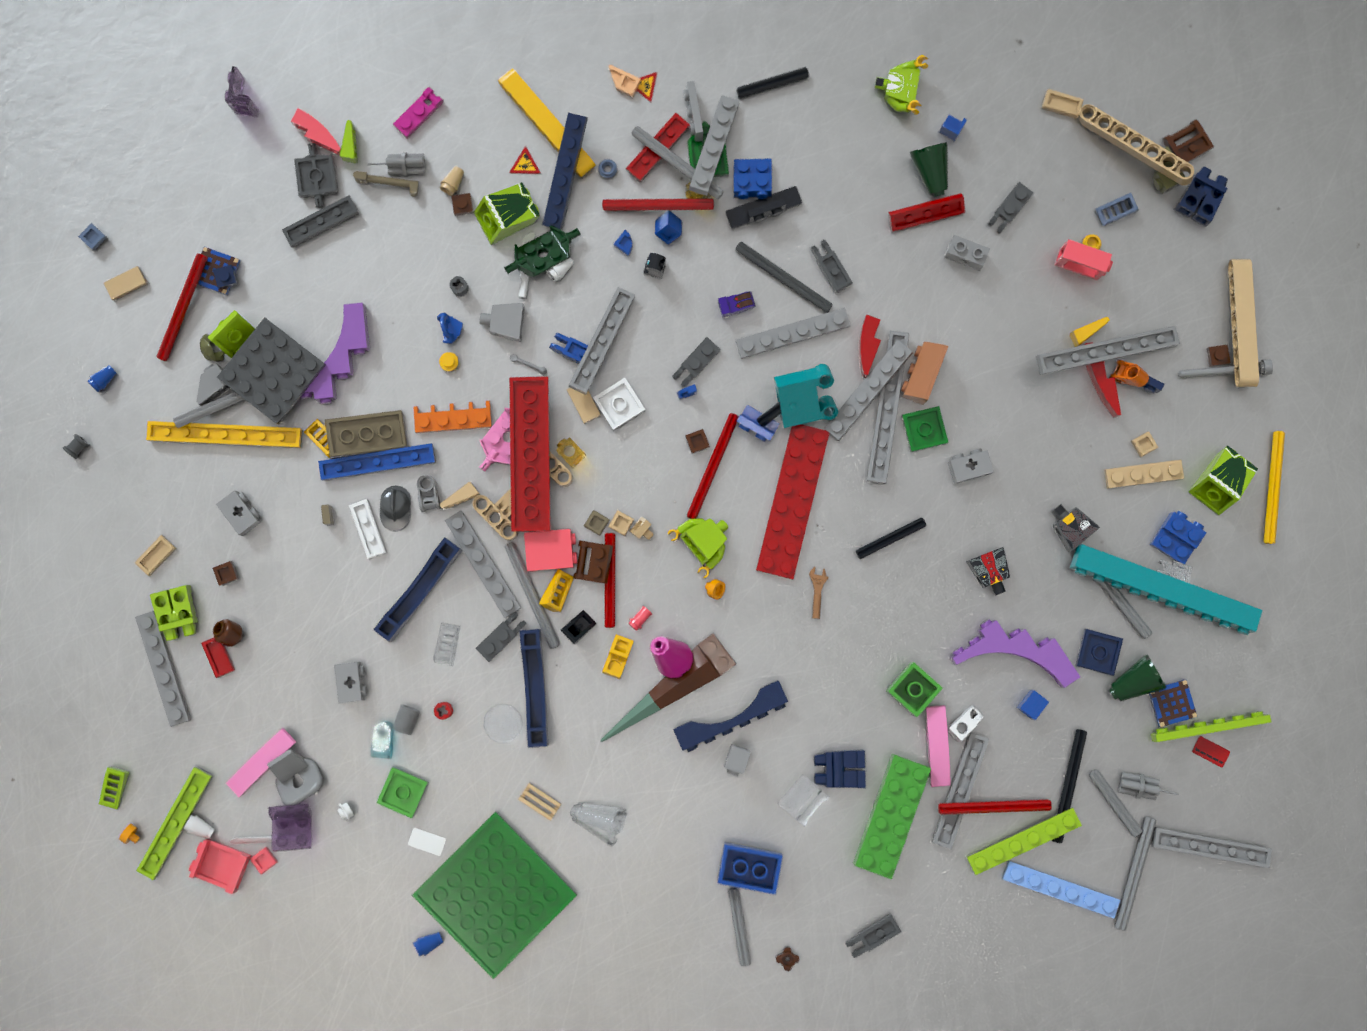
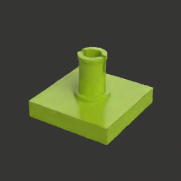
[208,310,255,359]

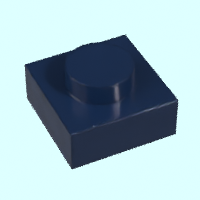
[213,265,238,289]
[1143,376,1165,394]

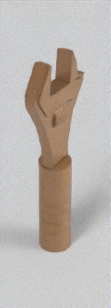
[809,567,828,619]

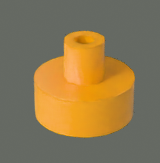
[705,579,725,600]
[119,824,140,844]

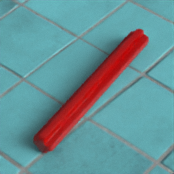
[605,533,615,628]

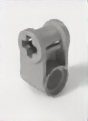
[417,475,441,512]

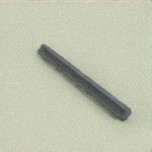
[736,242,832,313]

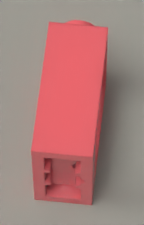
[1055,239,1113,280]

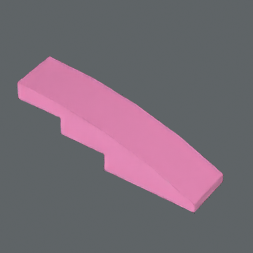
[926,705,951,787]
[226,728,296,797]

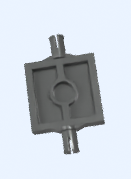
[294,143,338,208]

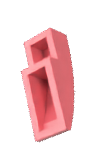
[291,108,341,156]

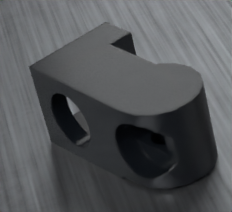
[643,253,666,279]

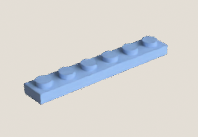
[1002,860,1120,918]

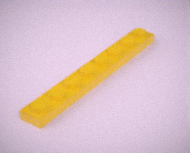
[146,421,302,448]

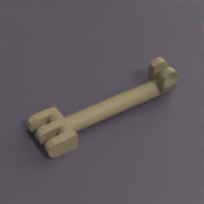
[353,171,419,197]

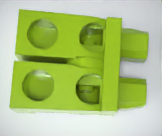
[149,585,198,641]

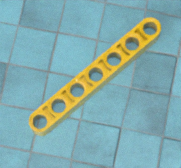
[498,68,596,178]

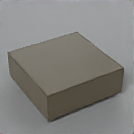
[321,505,334,526]
[584,510,610,536]

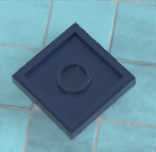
[1075,629,1123,676]

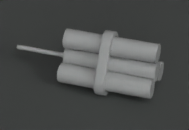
[368,152,425,176]
[1118,772,1179,800]

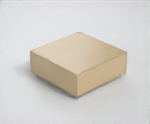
[1131,431,1158,458]
[608,510,634,536]

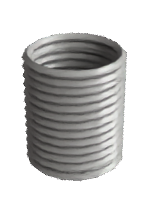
[392,705,420,735]

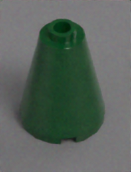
[910,142,948,197]
[1109,654,1167,701]

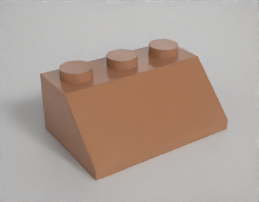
[901,341,948,405]

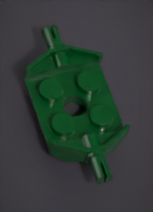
[504,225,581,277]

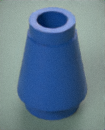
[87,365,117,392]
[413,932,444,957]

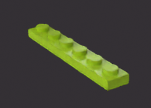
[1151,711,1271,742]
[136,767,213,880]
[967,807,1082,875]

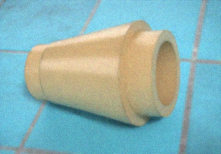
[440,166,464,196]

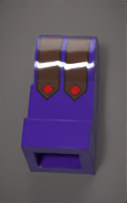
[718,291,756,318]

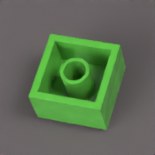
[886,662,943,717]

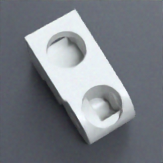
[947,705,984,742]

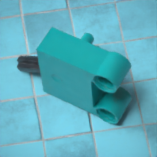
[757,364,838,428]

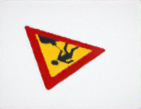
[637,72,657,102]
[509,146,541,174]

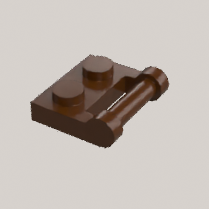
[1163,119,1214,162]
[573,540,613,584]

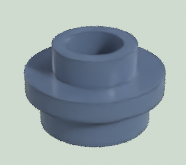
[598,159,617,178]

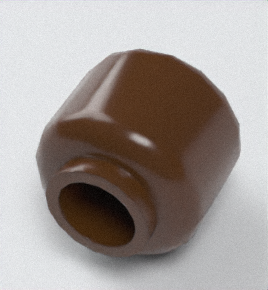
[213,619,243,647]

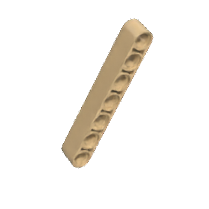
[1079,104,1194,185]
[1228,259,1259,387]

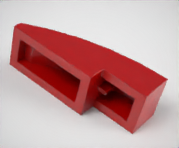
[859,314,881,378]

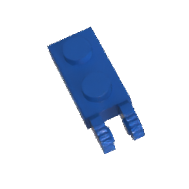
[549,333,588,363]

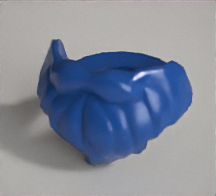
[437,313,463,343]

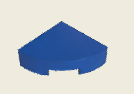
[613,230,632,257]
[677,384,697,400]

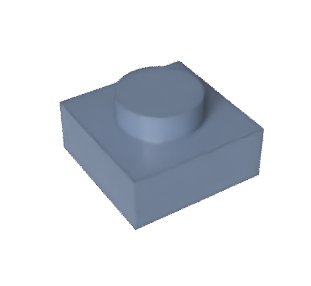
[78,223,107,251]

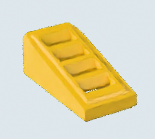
[1070,317,1110,347]
[304,419,335,459]
[539,569,573,612]

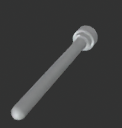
[1179,359,1273,378]

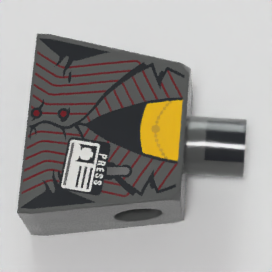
[1052,504,1100,552]

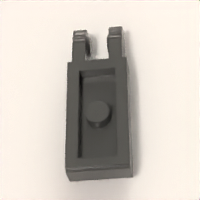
[988,182,1034,233]
[810,239,853,293]
[672,337,721,387]
[476,612,527,662]
[845,914,902,958]

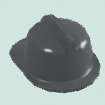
[380,485,411,531]

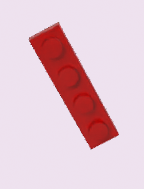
[626,113,689,182]
[888,193,965,232]

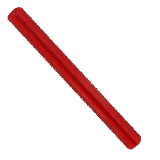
[602,198,714,211]
[157,253,207,361]
[687,413,739,519]
[938,800,1052,815]

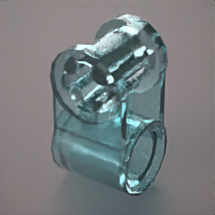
[371,721,394,759]

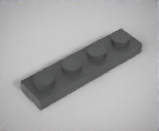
[282,195,359,247]

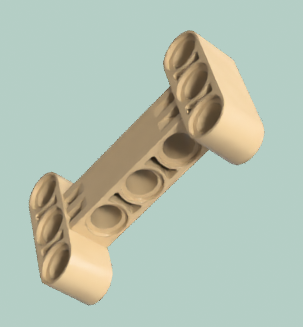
[472,452,573,541]

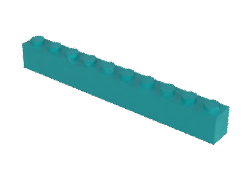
[1070,544,1263,635]

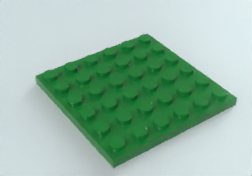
[412,812,577,979]

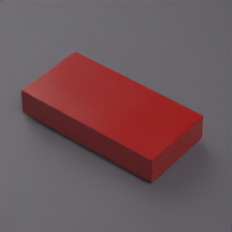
[201,637,235,678]

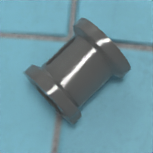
[450,276,469,297]
[63,434,89,459]

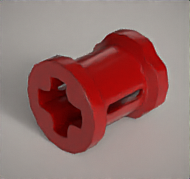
[433,702,453,720]

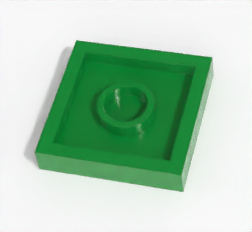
[902,406,949,452]

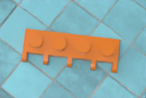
[414,400,492,433]

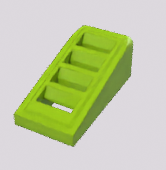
[340,120,358,164]
[99,767,129,809]

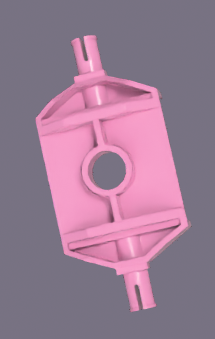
[479,408,510,472]

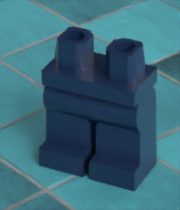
[1174,166,1228,226]
[814,750,866,788]

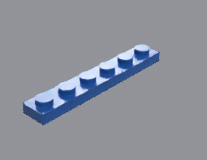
[318,443,436,481]

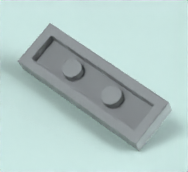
[684,81,703,142]

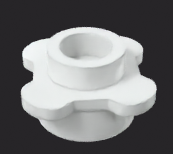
[337,802,354,822]

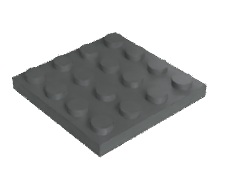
[217,317,326,425]

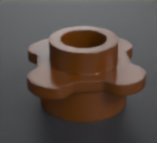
[776,947,799,971]

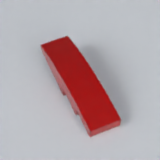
[1084,342,1121,418]

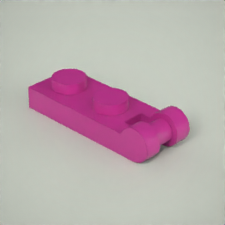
[393,87,443,139]

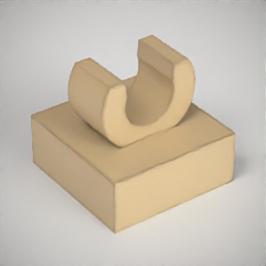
[630,517,654,540]

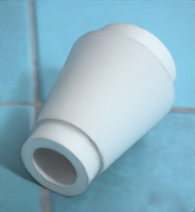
[546,258,574,282]
[184,815,215,839]

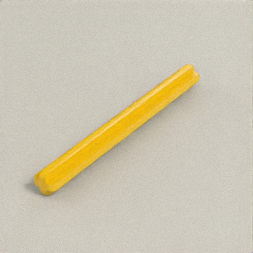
[1264,431,1285,544]

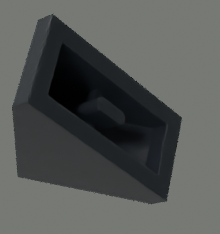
[561,610,597,644]

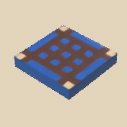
[197,247,241,295]
[1149,679,1198,727]

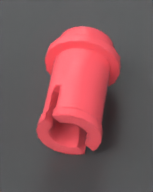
[628,606,652,631]

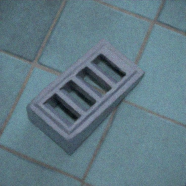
[1096,193,1139,226]

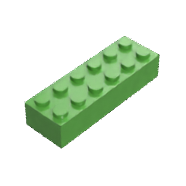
[853,754,931,880]

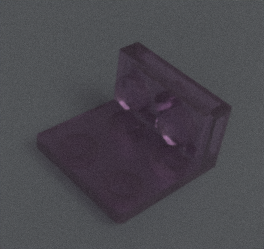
[225,66,259,117]
[268,804,312,852]

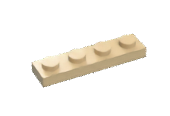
[1104,460,1184,489]

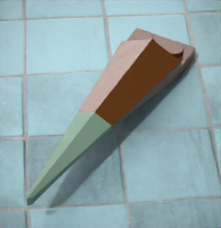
[600,633,736,742]

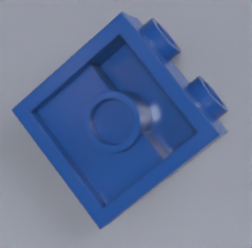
[734,159,772,199]
[1150,511,1207,565]

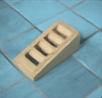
[440,482,481,509]

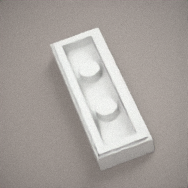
[349,499,387,560]

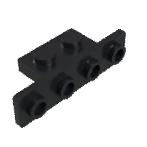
[726,186,802,229]

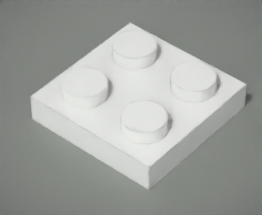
[593,378,646,431]

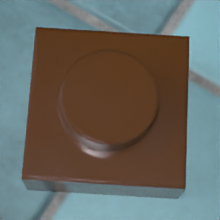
[451,193,473,216]
[1207,345,1231,367]
[685,429,710,454]
[213,561,239,586]

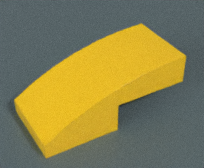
[602,634,634,679]

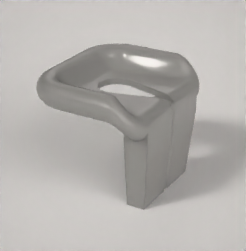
[267,749,323,807]

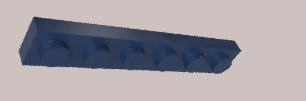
[542,112,588,230]

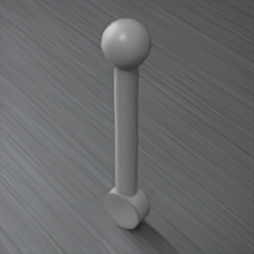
[510,354,547,374]

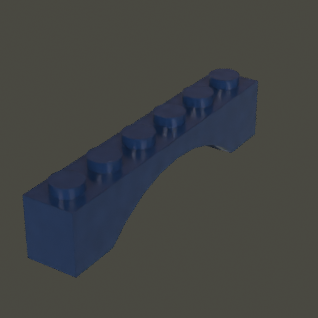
[373,537,462,642]
[520,629,549,748]
[673,680,788,752]

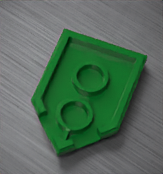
[687,121,729,177]

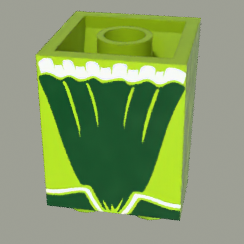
[474,182,540,245]
[1189,445,1258,515]

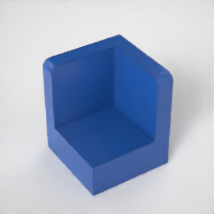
[939,115,967,142]
[655,210,682,245]
[1017,690,1049,720]

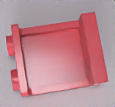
[524,529,577,572]
[189,839,251,894]

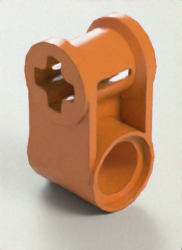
[1109,360,1149,387]

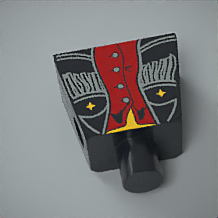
[966,547,1010,595]

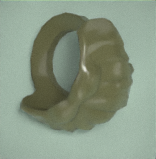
[199,334,225,362]

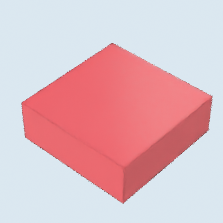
[250,847,278,875]

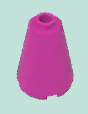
[650,636,693,678]

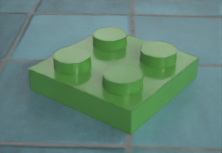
[376,767,428,818]

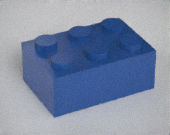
[717,842,783,895]

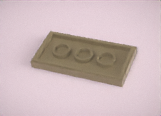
[325,410,407,458]

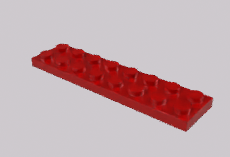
[509,377,551,532]
[756,424,829,580]

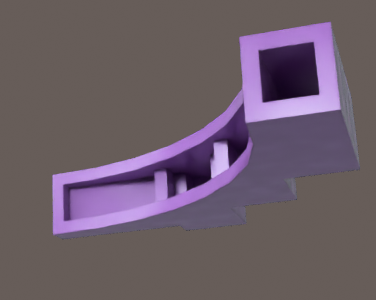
[300,302,370,404]
[950,619,1080,688]

